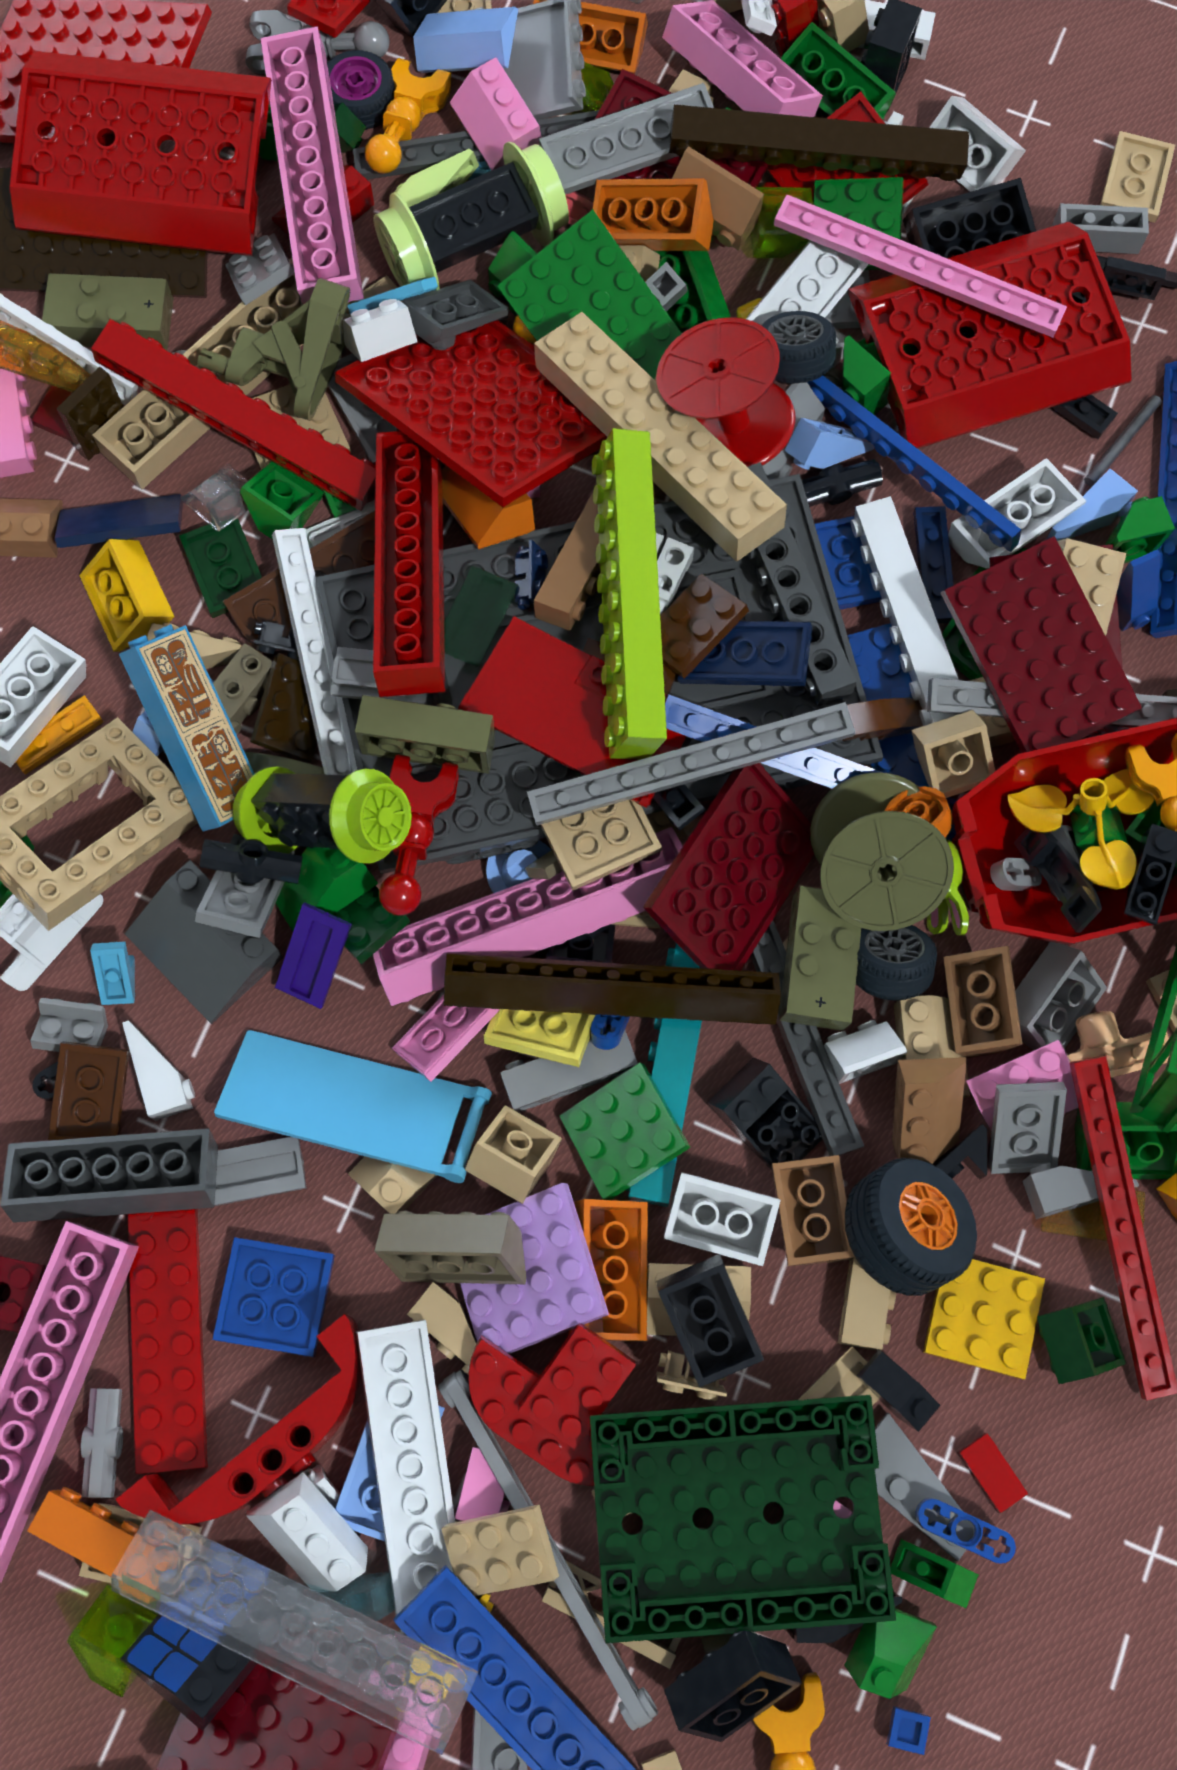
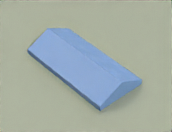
[413,7,518,73]
[335,1405,445,1541]

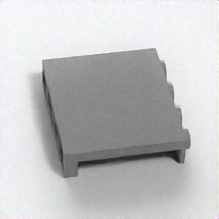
[472,0,586,120]

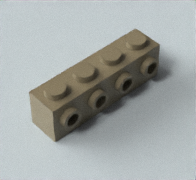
[213,643,273,735]

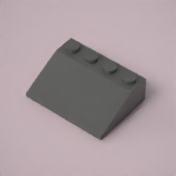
[125,860,283,1024]

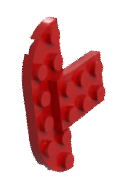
[469,1323,636,1486]

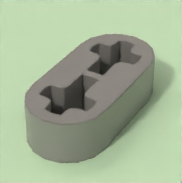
[990,858,1042,891]

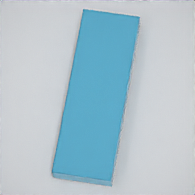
[347,277,438,315]

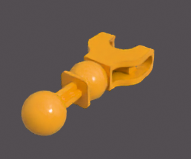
[365,58,451,174]
[1124,733,1177,832]
[753,1672,825,1770]

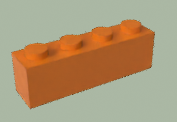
[27,1487,180,1599]

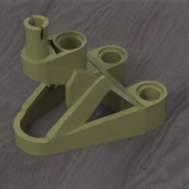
[197,278,351,421]

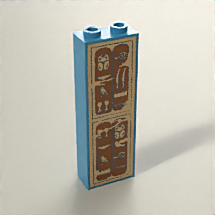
[119,624,254,832]

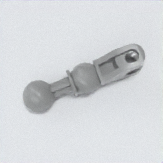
[245,10,390,74]

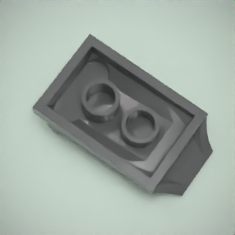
[402,279,509,350]

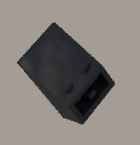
[707,1057,823,1171]

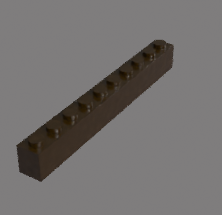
[669,104,969,181]
[444,953,781,1025]

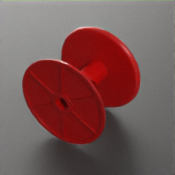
[656,318,796,467]

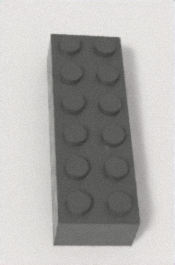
[0,1128,218,1223]

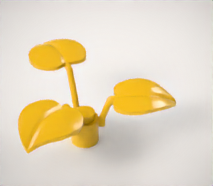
[1008,769,1154,890]

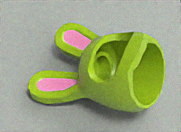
[927,839,969,935]

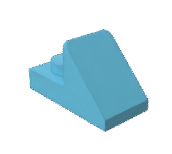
[90,942,135,1005]

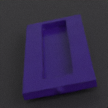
[275,902,352,1009]

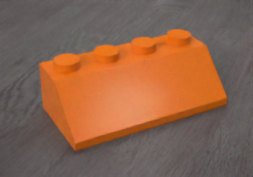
[533,0,648,74]
[593,178,714,251]
[442,465,535,550]
[569,1199,648,1341]

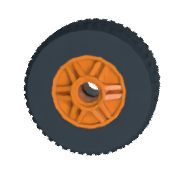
[845,1158,977,1296]

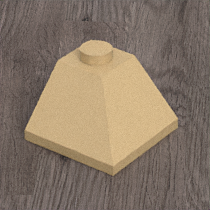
[348,1156,438,1214]

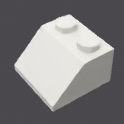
[343,299,418,362]
[824,1020,907,1084]

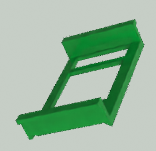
[1130,945,1177,1133]

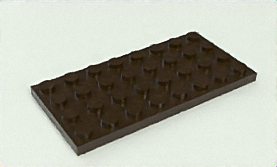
[0,168,207,298]

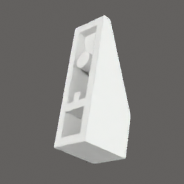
[122,1021,195,1121]

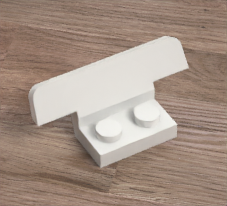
[0,894,103,991]

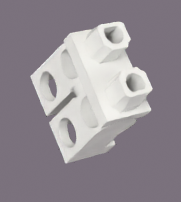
[656,533,694,615]

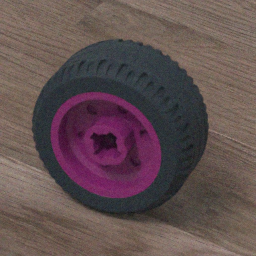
[327,50,395,130]

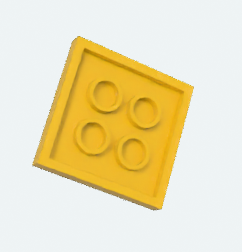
[923,1259,1045,1380]

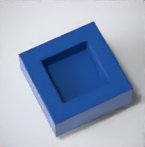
[886,1706,931,1755]

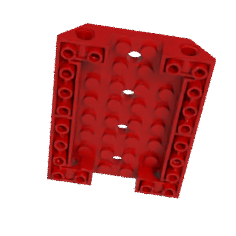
[9,51,272,256]
[847,221,1132,449]

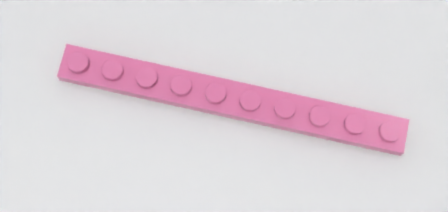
[774,195,1067,338]

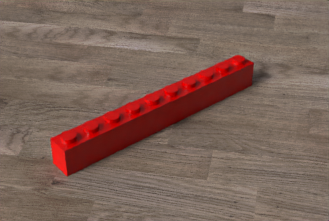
[91,319,376,511]

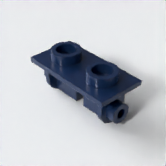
[515,540,548,609]

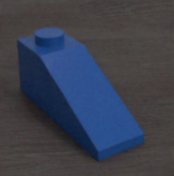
[1117,549,1161,631]

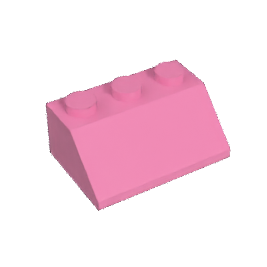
[450,57,541,171]
[966,1040,1079,1131]

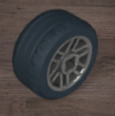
[761,311,836,384]
[856,925,937,1000]

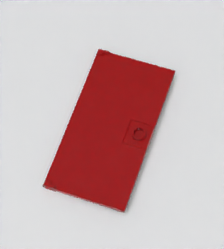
[458,616,688,808]

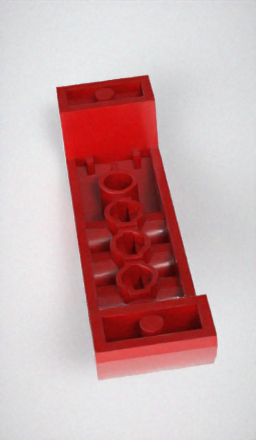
[115,1314,361,1525]

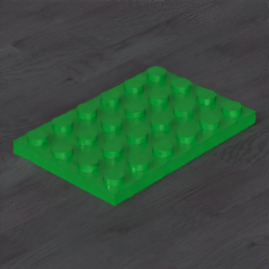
[497,209,682,379]

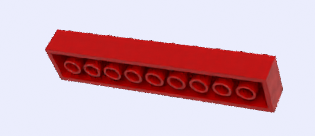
[373,431,445,697]

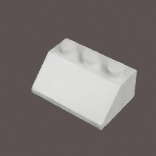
[930,96,1026,192]
[664,1172,781,1266]
[246,1472,368,1591]

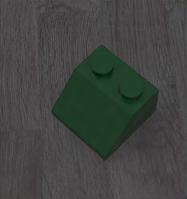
[1037,1297,1127,1384]

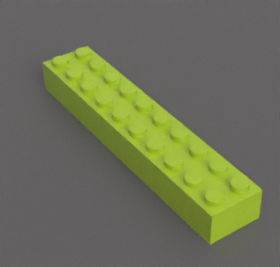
[592,428,667,760]

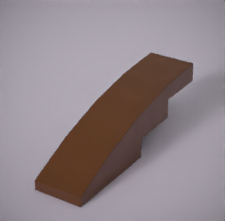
[842,698,923,741]

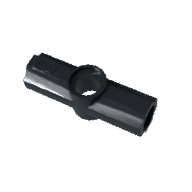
[802,459,883,507]
[200,839,303,884]

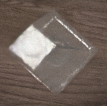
[181,464,249,532]

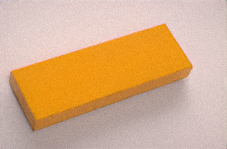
[16,695,104,775]

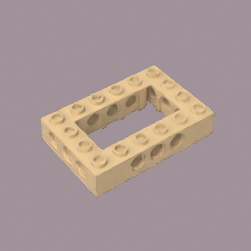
[0,717,198,931]

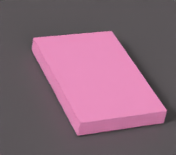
[392,994,500,1082]

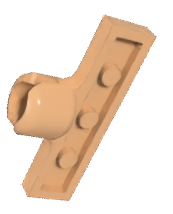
[1067,1011,1169,1078]

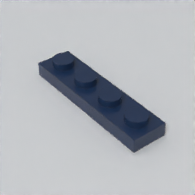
[913,506,954,623]

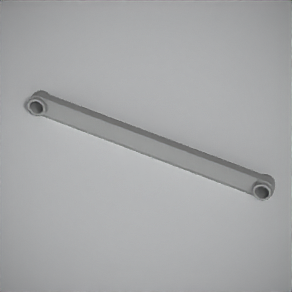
[438,1369,658,1731]

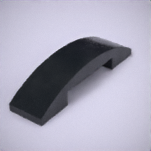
[1013,828,1102,933]

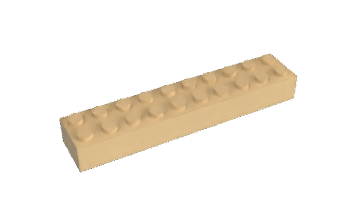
[92,258,303,490]
[534,312,787,562]

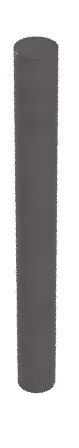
[1084,395,1162,487]

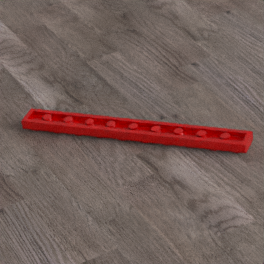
[1069,1056,1177,1401]

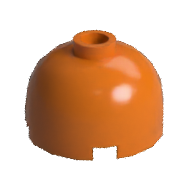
[885,786,952,839]

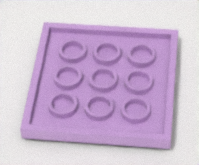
[460,1183,609,1354]

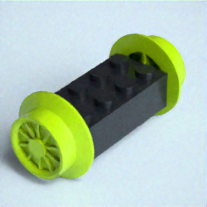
[233,767,412,863]

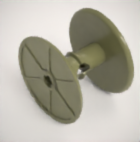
[810,772,954,931]

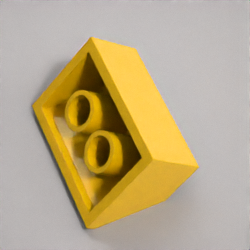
[79,539,175,652]

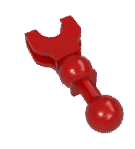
[379,754,459,916]

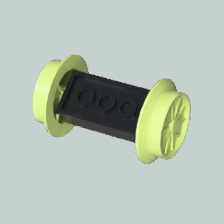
[373,141,569,292]

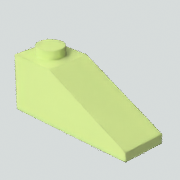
[395,149,479,207]

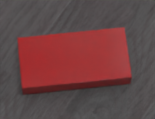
[958,1433,1028,1514]

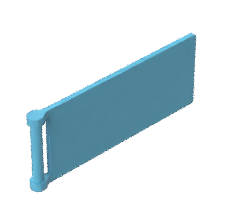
[214,1030,492,1183]

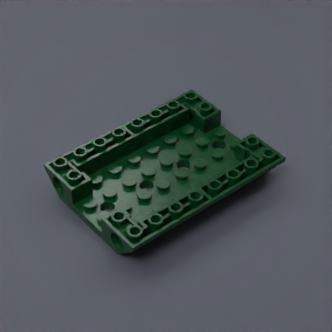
[590,1395,896,1643]

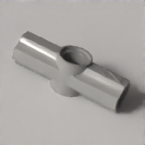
[81,1388,123,1498]

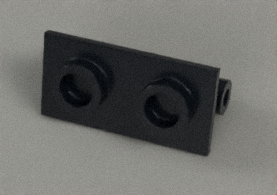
[249,620,299,661]

